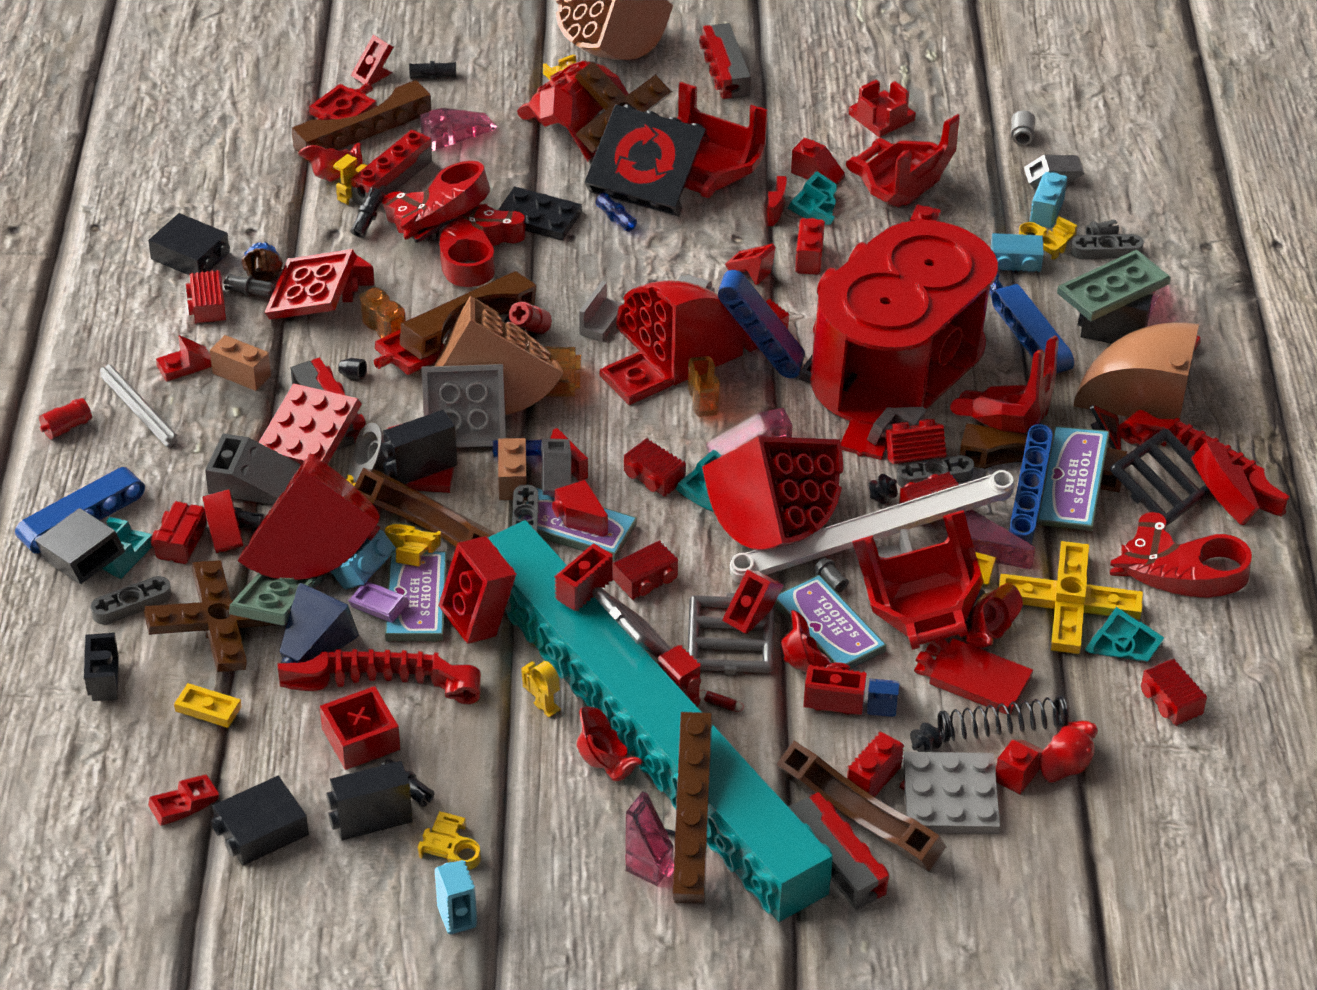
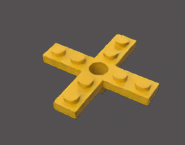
[999,541,1143,654]

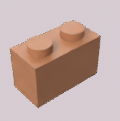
[210,335,271,391]
[498,438,527,500]

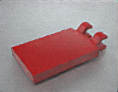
[914,638,1033,715]

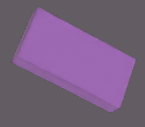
[348,581,410,623]

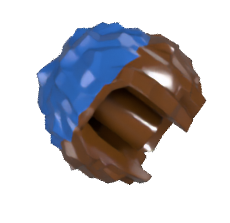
[241,242,283,282]

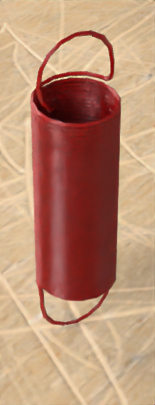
[700,690,744,712]

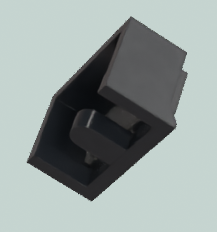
[84,632,119,702]

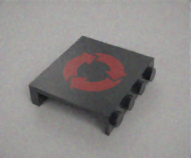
[584,104,709,217]

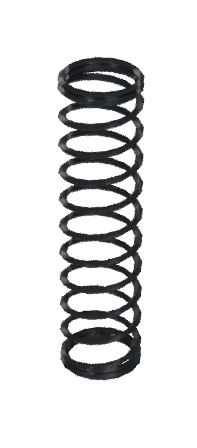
[937,695,1069,743]

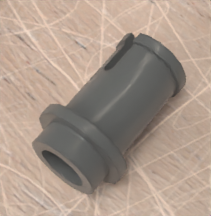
[1085,219,1119,235]
[814,558,849,593]

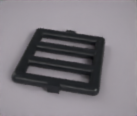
[1110,429,1211,526]

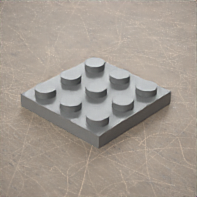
[422,364,506,447]
[903,752,1000,834]

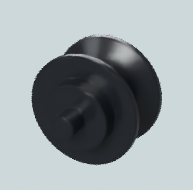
[869,474,898,504]
[910,722,942,752]

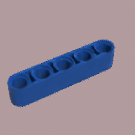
[718,270,805,378]
[991,284,1074,374]
[1008,424,1053,550]
[15,467,145,554]

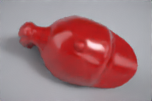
[298,143,363,182]
[966,583,1023,648]
[781,610,850,674]
[576,707,642,781]
[1039,721,1098,783]

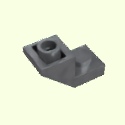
[1024,155,1085,188]
[867,407,926,446]
[541,438,571,497]

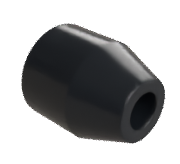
[338,358,367,380]

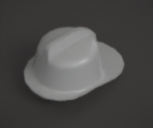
[348,423,386,482]

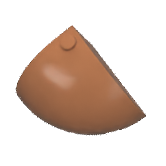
[556,0,673,60]
[434,296,563,415]
[1073,322,1199,419]

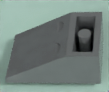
[205,433,301,505]

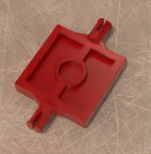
[309,82,377,120]
[374,329,449,375]

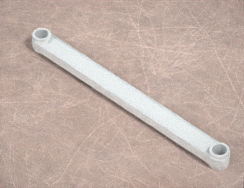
[730,470,1014,583]

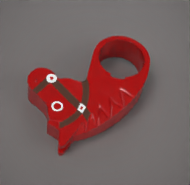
[382,161,490,240]
[439,204,525,287]
[1110,512,1252,598]

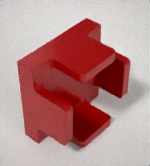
[849,79,916,138]

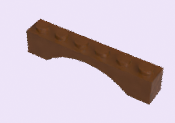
[291,80,432,162]
[400,271,537,360]
[960,423,1127,493]
[354,468,496,547]
[672,712,713,904]
[776,740,946,872]

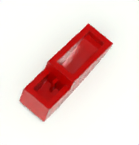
[1192,441,1260,525]

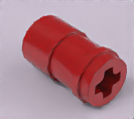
[509,302,552,334]
[39,398,92,440]

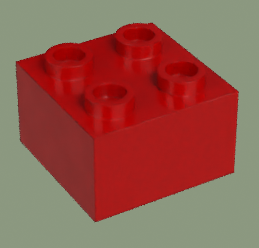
[320,686,401,770]

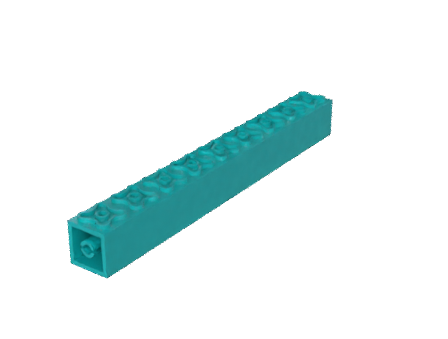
[488,520,833,922]

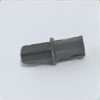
[224,274,275,298]

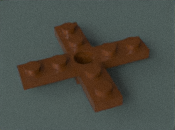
[575,61,672,153]
[144,560,288,672]

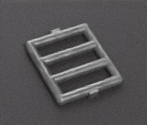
[592,587,672,658]
[687,593,775,675]

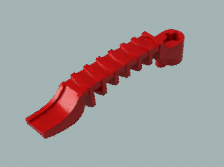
[1118,410,1290,517]
[277,649,481,704]

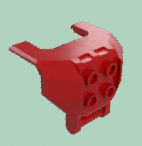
[517,60,629,161]
[678,82,767,199]
[846,114,960,208]
[950,335,1059,433]
[852,510,984,650]

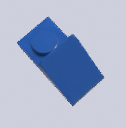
[867,678,900,717]

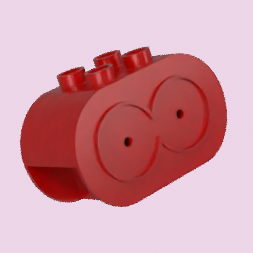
[810,220,998,425]

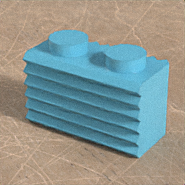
[1029,172,1067,228]
[990,233,1044,272]
[331,530,396,590]
[434,860,477,934]

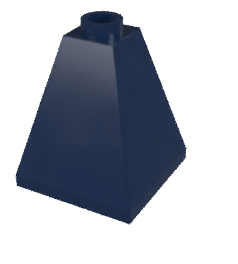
[279,583,359,663]

